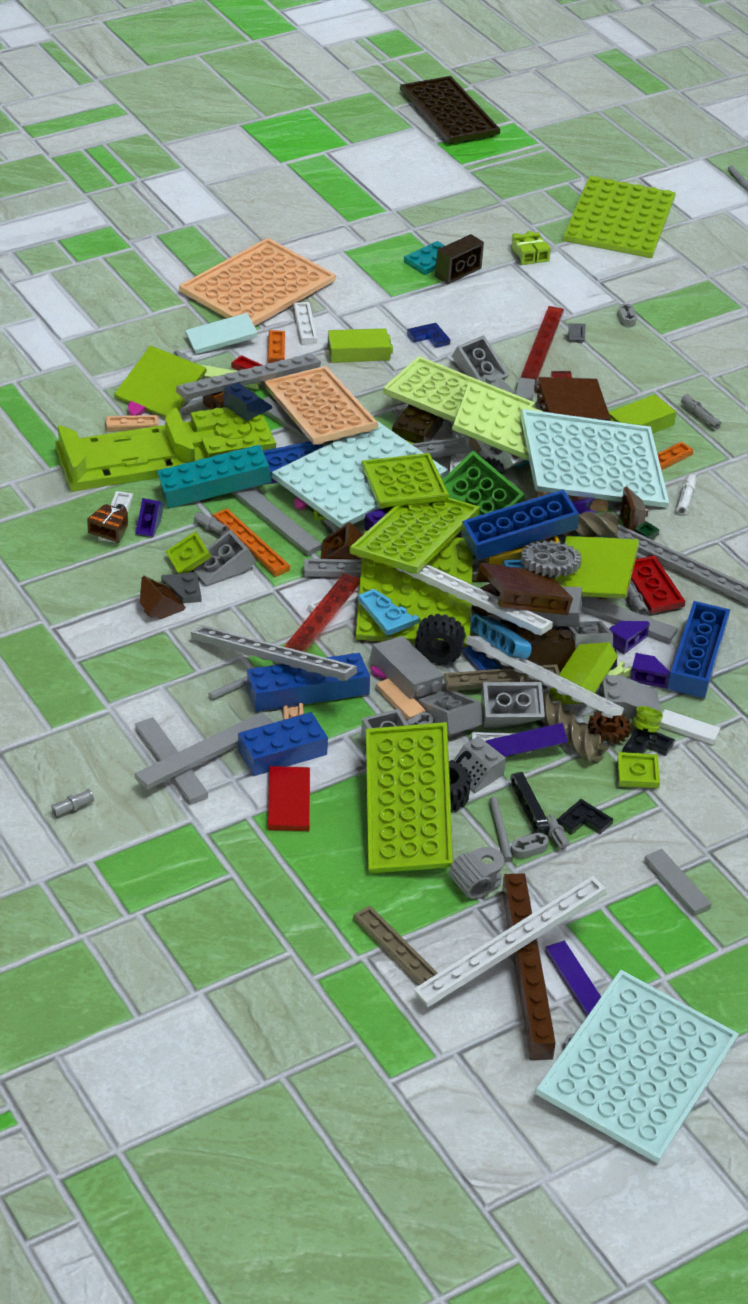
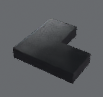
[622,728,675,756]
[556,799,613,835]

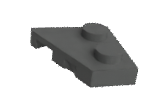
[161,572,202,603]

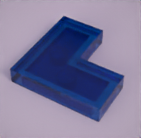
[407,323,450,348]

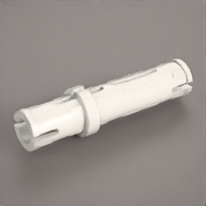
[676,474,697,515]

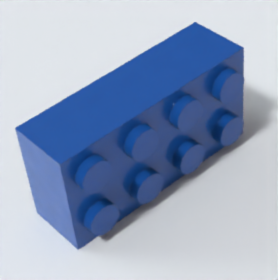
[238,712,328,777]

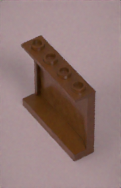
[534,377,611,421]
[475,563,573,615]

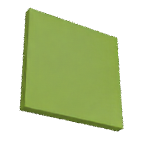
[114,345,207,418]
[361,453,449,508]
[555,536,639,599]

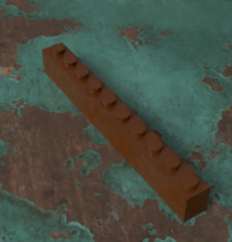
[502,873,556,1060]

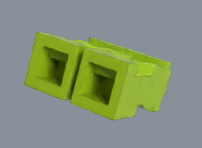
[511,231,551,265]

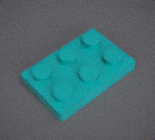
[404,241,445,275]

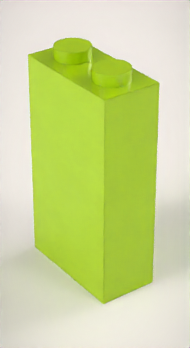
[327,328,393,363]
[609,394,677,434]
[549,642,618,705]

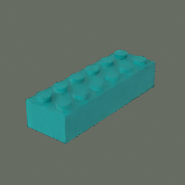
[157,445,271,508]

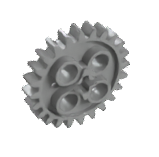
[521,540,582,577]

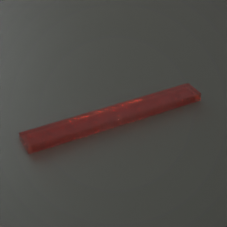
[521,306,564,383]
[284,573,360,652]

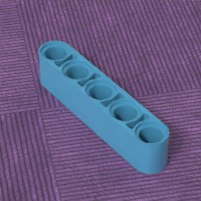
[470,614,531,659]

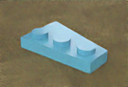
[358,589,420,636]

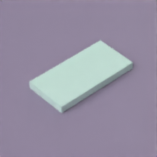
[185,313,258,354]

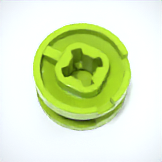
[632,706,663,732]

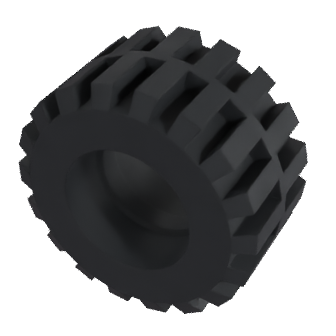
[415,613,465,665]
[449,760,471,812]

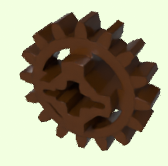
[588,711,631,745]

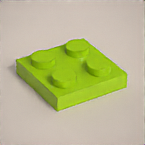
[165,531,212,574]
[617,752,660,788]

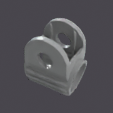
[448,847,504,899]

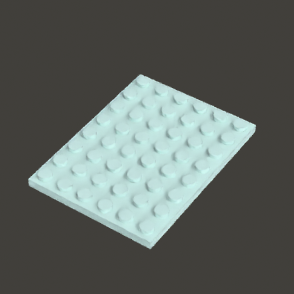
[520,409,669,508]
[272,421,448,528]
[535,970,739,1164]

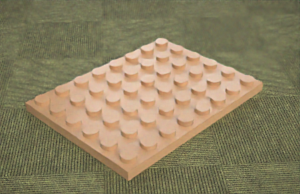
[179,238,336,326]

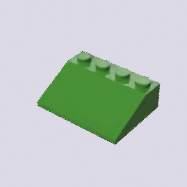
[442,451,525,516]

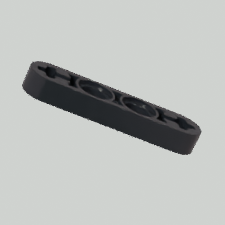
[510,772,548,833]

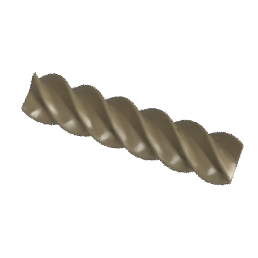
[557,512,618,538]
[519,676,610,763]

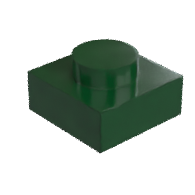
[634,521,660,540]

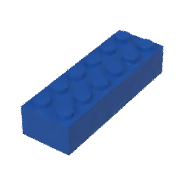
[462,489,579,561]
[668,601,730,698]
[247,653,370,712]

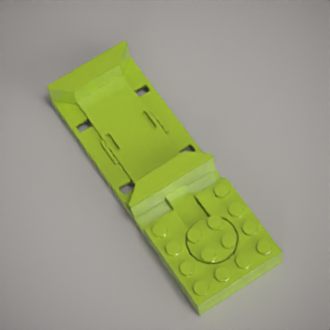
[55,407,276,492]

